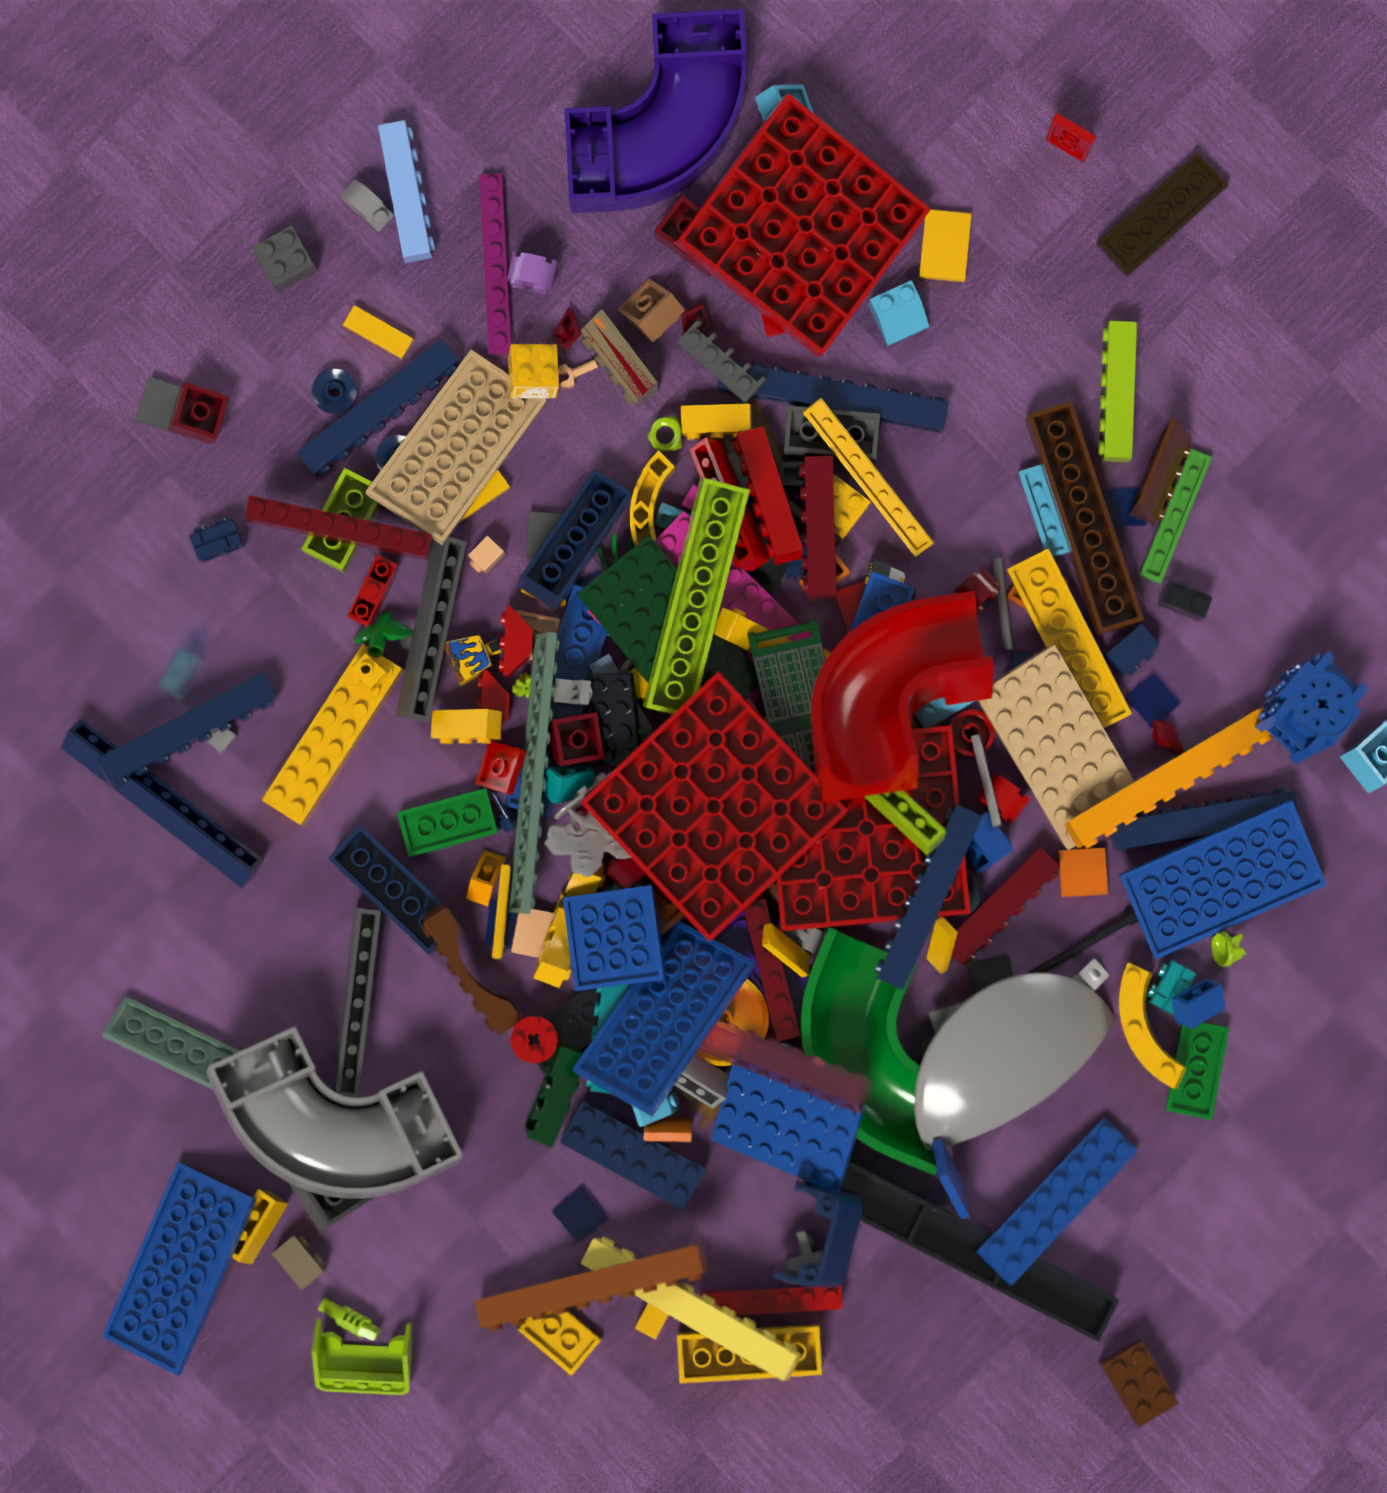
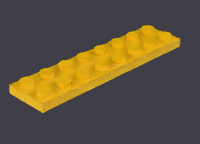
[1006,549,1132,728]

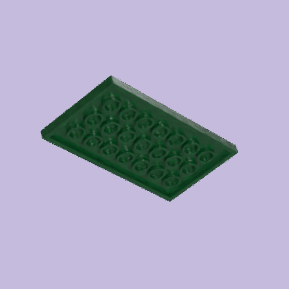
[576,535,759,697]

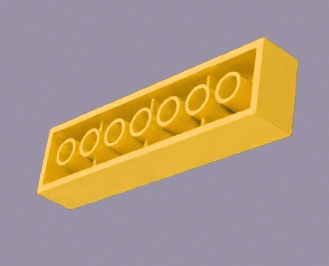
[262,644,404,827]

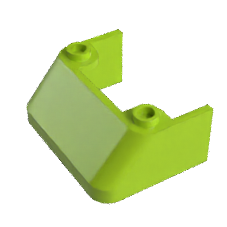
[312,1319,413,1395]

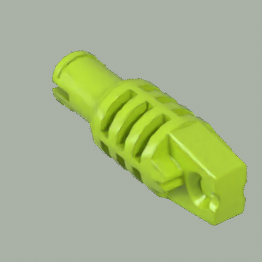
[317,1297,381,1341]

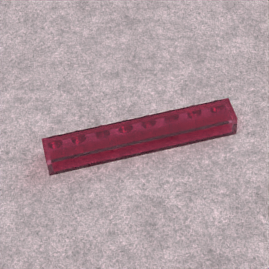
[699,1021,872,1114]

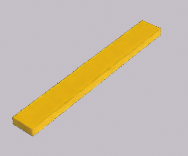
[803,398,934,557]

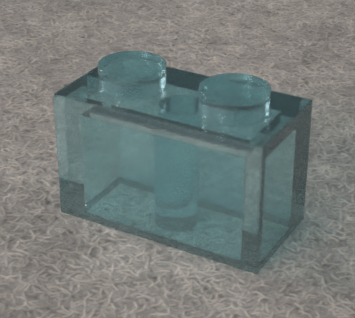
[156,647,204,701]

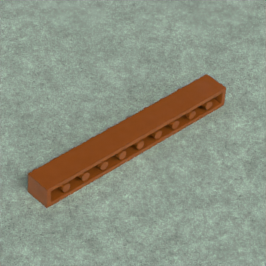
[474,1244,709,1332]

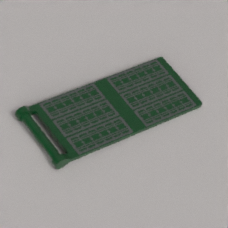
[747,618,826,775]

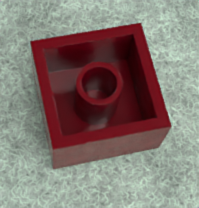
[168,382,229,444]
[548,712,604,766]

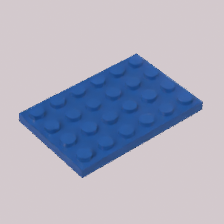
[711,1053,866,1192]

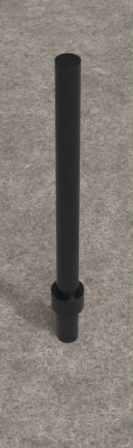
[1028,910,1138,973]

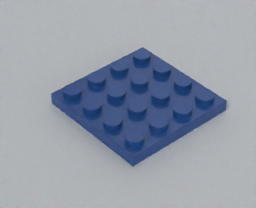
[563,885,667,991]

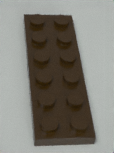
[1096,152,1229,277]

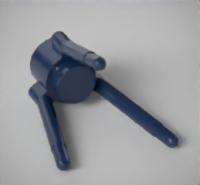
[493,792,518,834]

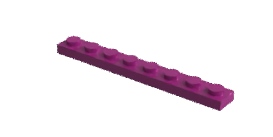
[479,173,511,356]

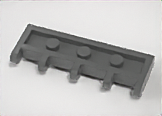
[677,319,767,404]

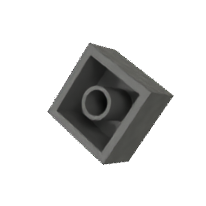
[252,226,317,293]

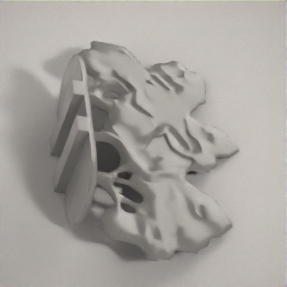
[545,770,631,877]

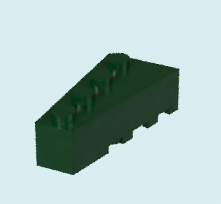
[523,1041,585,1148]

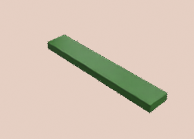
[1139,448,1212,584]

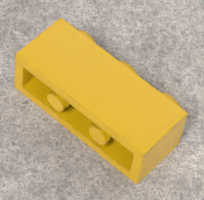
[681,404,752,440]
[431,709,502,744]
[232,1189,288,1264]

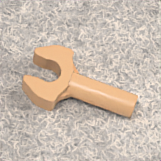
[558,359,598,388]

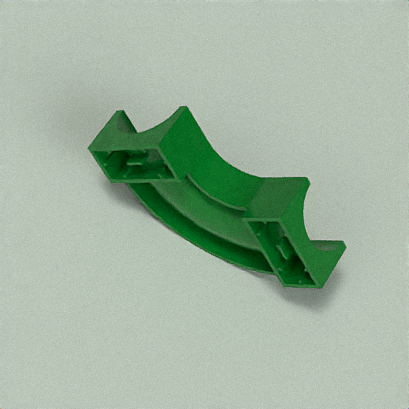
[800,927,937,1175]

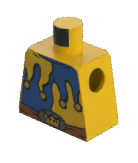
[444,635,501,686]

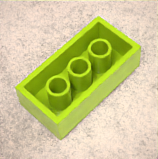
[301,468,382,574]

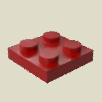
[475,741,527,796]

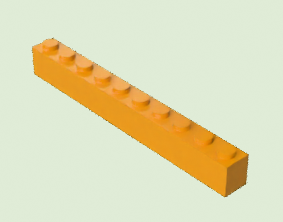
[1064,706,1272,848]

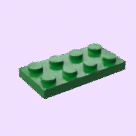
[397,788,499,857]
[1165,1022,1230,1120]

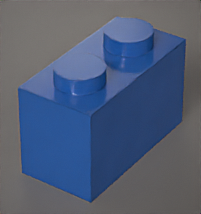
[1171,978,1226,1029]

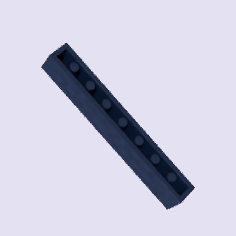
[296,339,460,478]
[97,672,277,787]
[1110,788,1300,851]
[874,805,983,990]

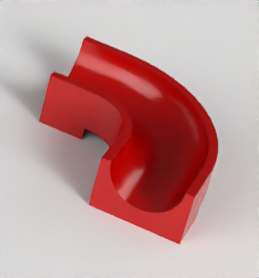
[811,591,994,803]

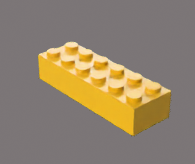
[677,1324,822,1383]

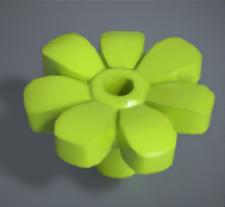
[512,673,531,698]

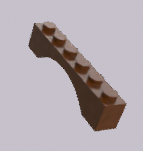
[420,902,522,1036]

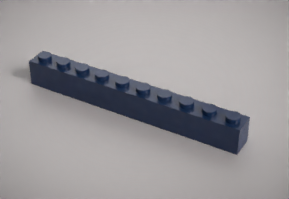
[717,358,949,433]
[60,719,264,889]

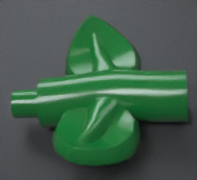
[352,611,415,657]

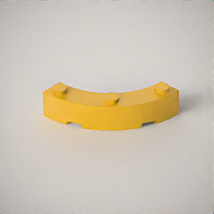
[630,450,675,546]
[713,607,830,659]
[533,864,606,988]
[1119,963,1187,1089]

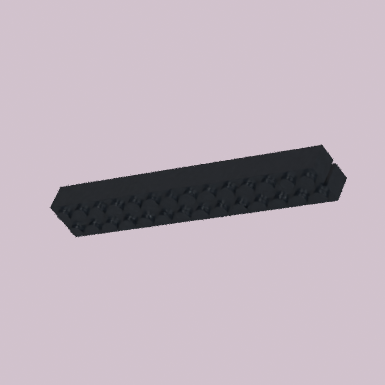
[805,1161,1120,1342]

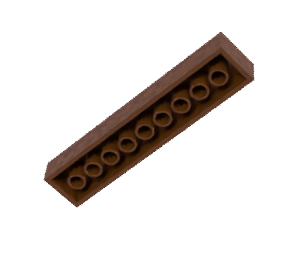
[1025,401,1144,637]

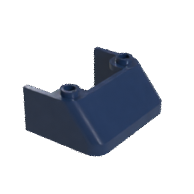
[773,1179,863,1287]

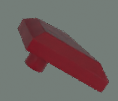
[681,304,711,335]
[552,307,582,351]
[1152,720,1184,756]

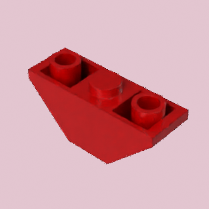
[347,555,398,627]
[499,606,534,678]
[477,670,511,727]

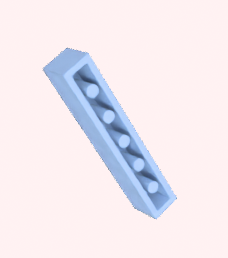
[378,120,435,263]

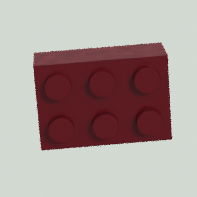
[654,195,712,278]

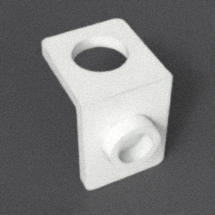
[1072,959,1109,992]

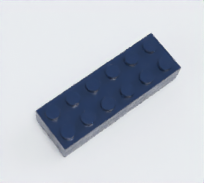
[518,469,633,611]
[328,825,463,956]
[560,1100,706,1211]

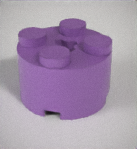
[507,252,558,295]

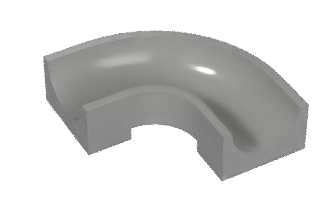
[207,1027,463,1198]

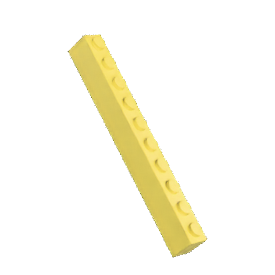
[580,1236,802,1381]

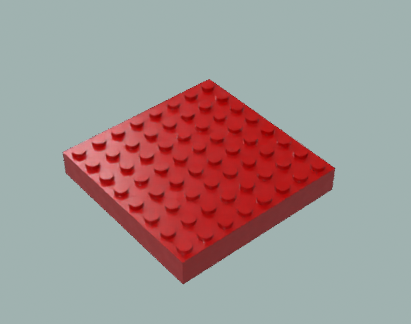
[673,93,931,357]
[580,672,850,942]
[776,725,970,932]

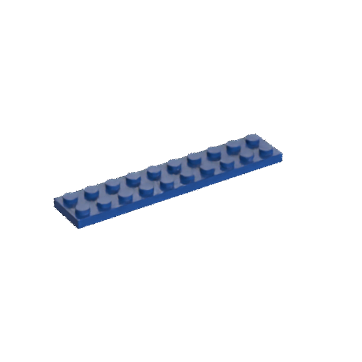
[504,585,607,819]

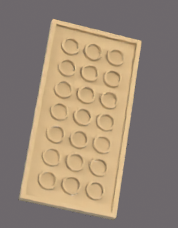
[366,350,547,545]
[978,644,1134,850]

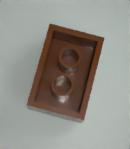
[1098,1338,1179,1428]

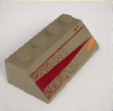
[580,310,658,408]

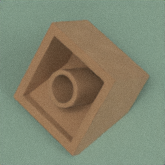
[617,278,685,343]

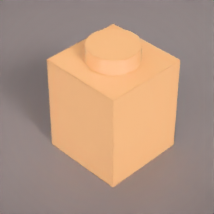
[468,536,505,574]

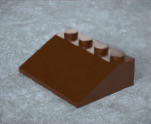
[1128,418,1192,525]

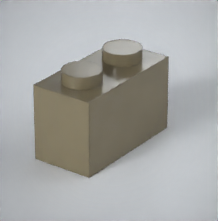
[272,1234,326,1290]

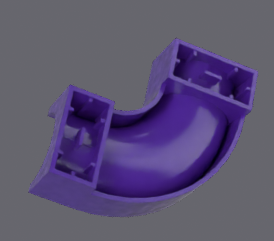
[564,9,746,214]

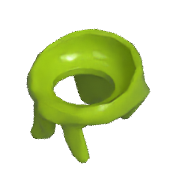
[648,416,683,452]
[1211,931,1246,967]

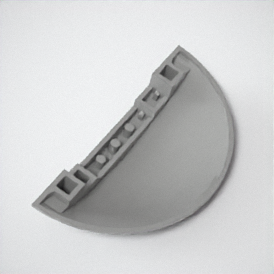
[914,973,1115,1151]

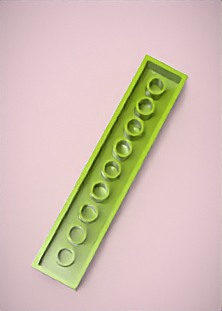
[643,478,750,714]

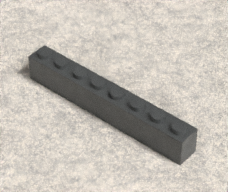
[395,537,467,722]
[331,908,381,1098]

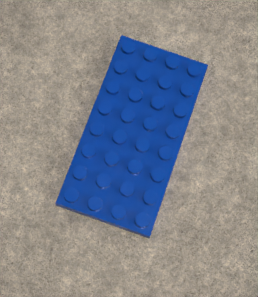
[1118,799,1327,960]
[573,921,756,1117]
[102,1162,257,1376]

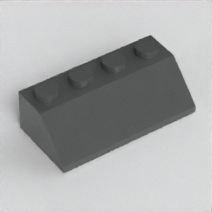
[783,406,880,465]

